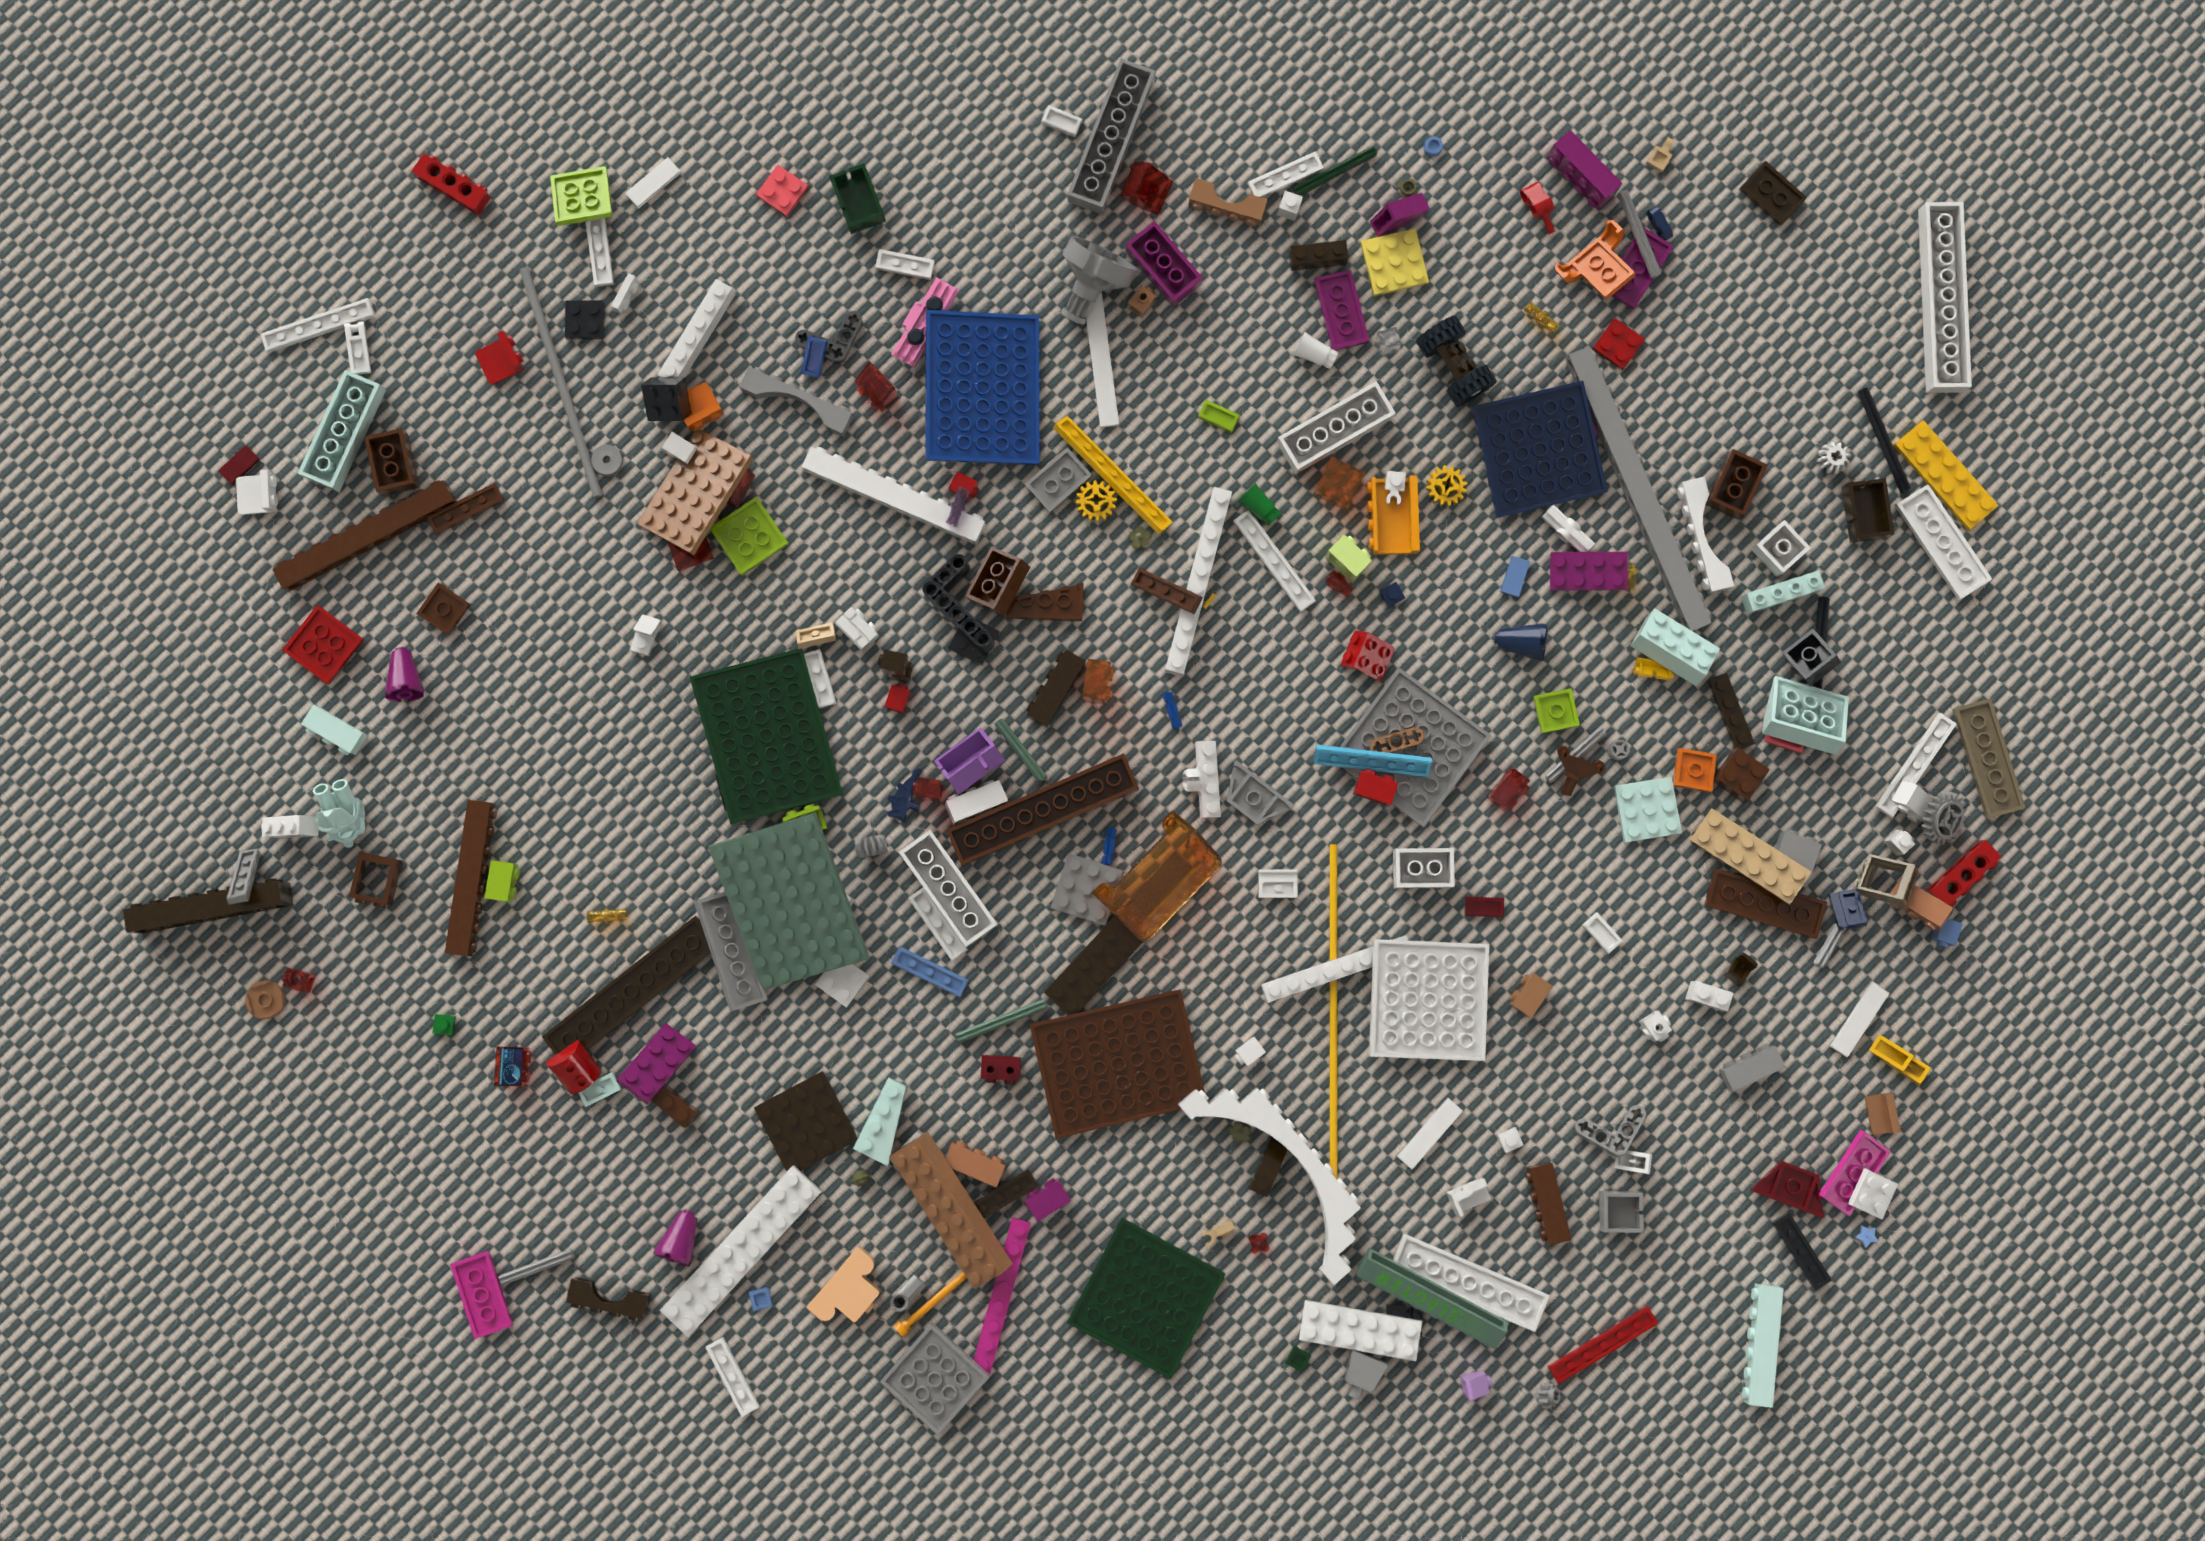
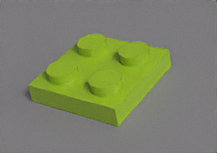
[1533,688,1580,734]

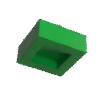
[432,1014,456,1036]

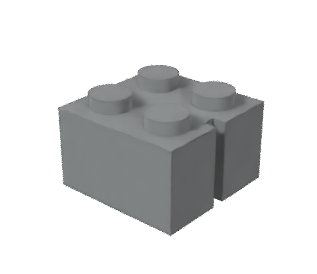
[1599,1191,1644,1233]

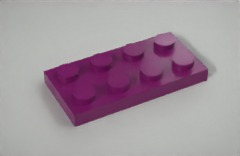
[1612,227,1674,310]
[1314,270,1369,351]
[1550,551,1629,591]
[616,1023,696,1105]

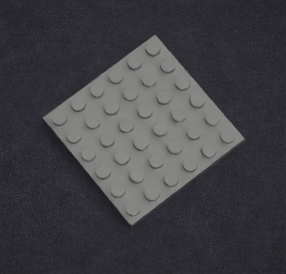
[1340,668,1492,828]

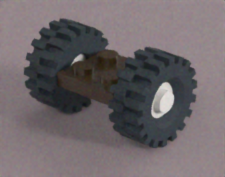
[1415,315,1497,407]

